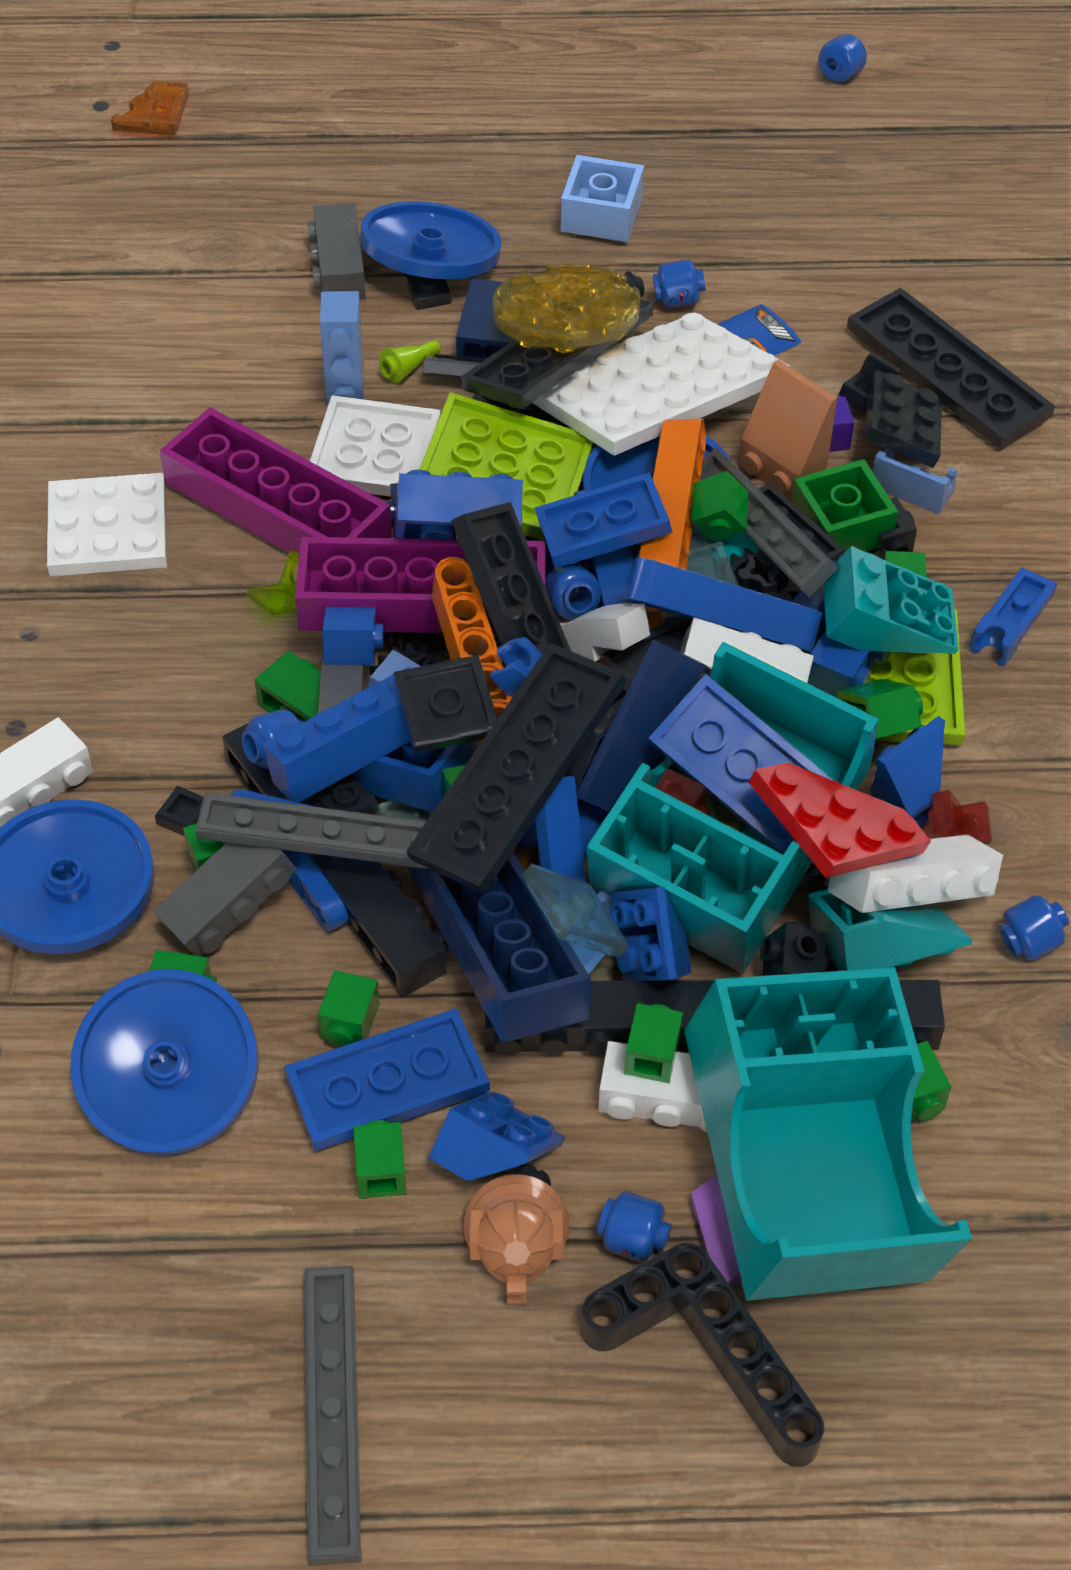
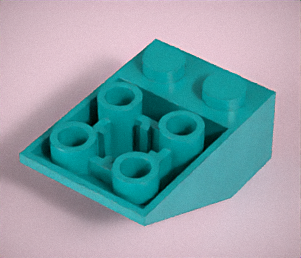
[823,546,959,654]
[808,889,972,971]

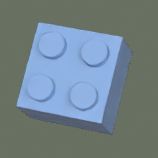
[560,155,644,242]

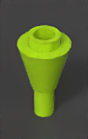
[379,340,441,383]

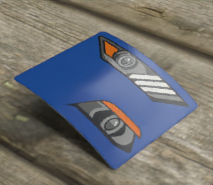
[717,304,801,356]

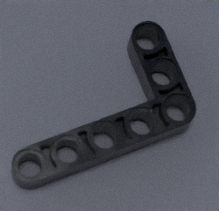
[581,1243,824,1467]

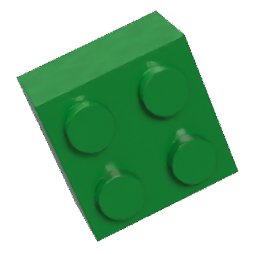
[791,459,898,552]

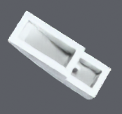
[561,603,650,661]

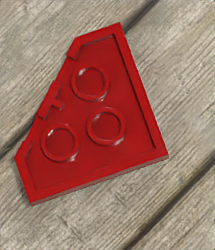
[749,762,931,878]

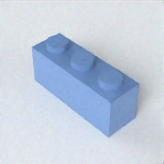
[320,291,365,406]

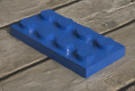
[648,674,834,855]
[284,1008,490,1151]

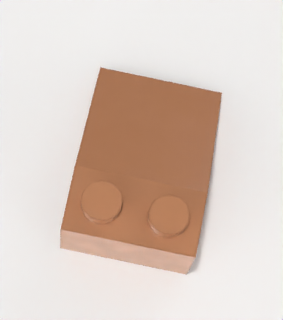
[739,360,837,501]

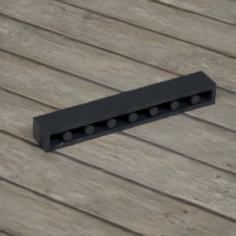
[222,723,449,998]

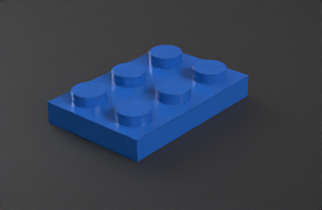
[535,472,672,568]

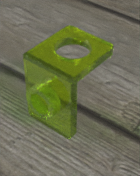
[246,550,299,615]

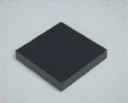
[394,655,497,754]

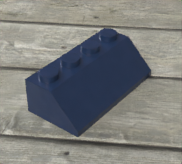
[576,640,712,812]

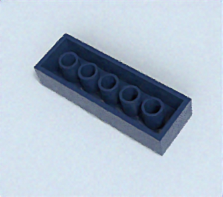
[409,852,591,1043]

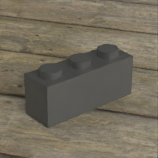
[308,203,366,300]
[153,842,297,957]

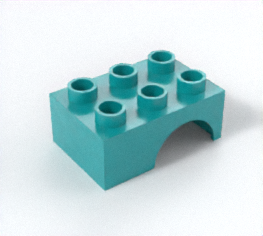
[587,642,879,974]
[684,967,972,1301]

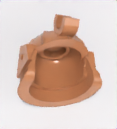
[464,1174,569,1305]

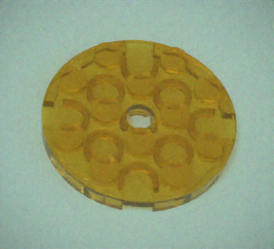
[493,264,640,353]

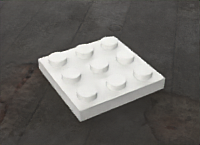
[310,395,441,497]
[47,473,167,577]

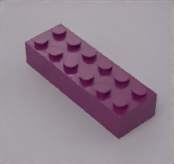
[160,407,392,558]
[295,537,545,634]

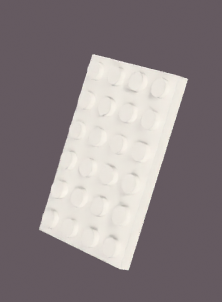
[532,313,790,456]

